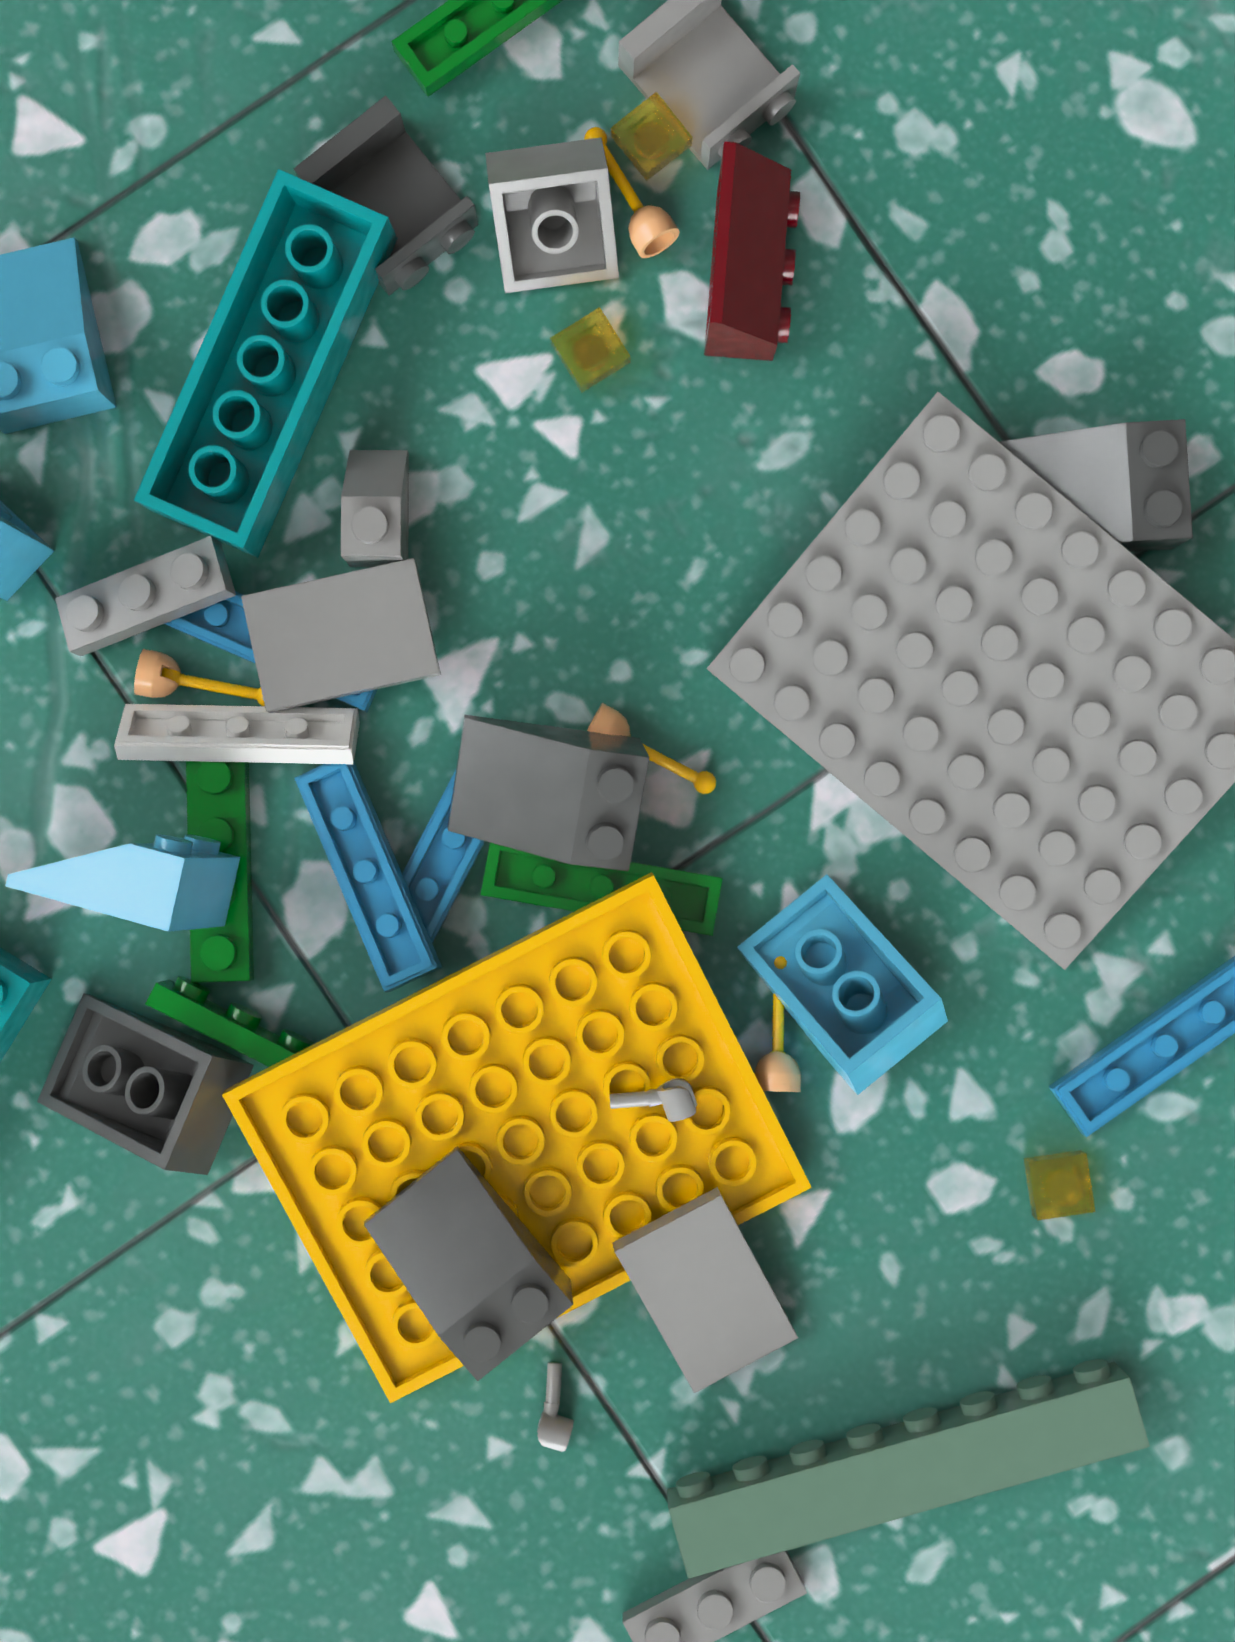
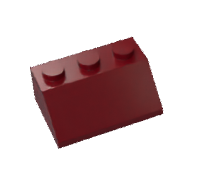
[704,141,800,361]

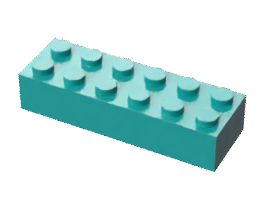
[134,169,398,558]

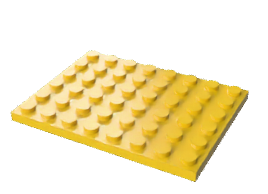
[222,872,812,1403]

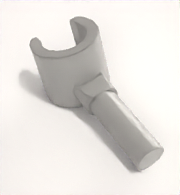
[610,1078,697,1122]
[537,1362,574,1452]

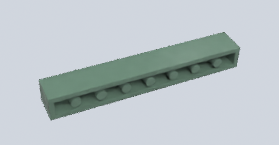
[667,1359,1150,1579]

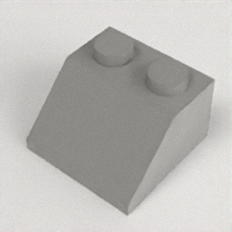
[485,138,619,293]

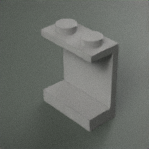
[618,0,800,170]

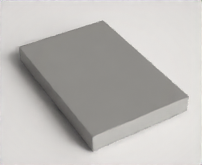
[241,558,441,713]
[612,1187,798,1393]

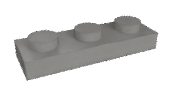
[55,536,236,656]
[623,1551,807,1642]

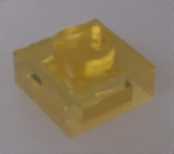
[611,92,692,181]
[550,307,631,393]
[1024,1150,1096,1221]

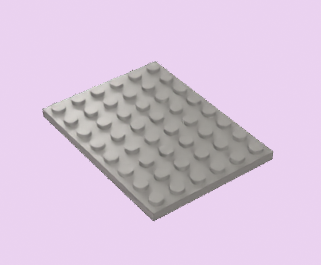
[707,392,1235,970]

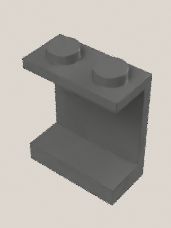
[293,95,479,296]

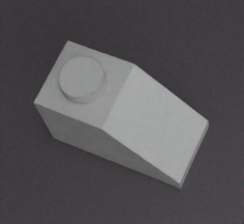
[341,450,409,567]

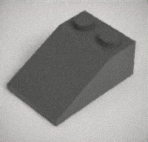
[999,419,1193,552]
[447,715,650,871]
[37,993,254,1175]
[364,1146,573,1381]

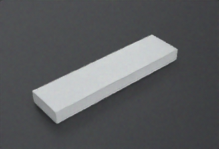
[114,704,360,765]

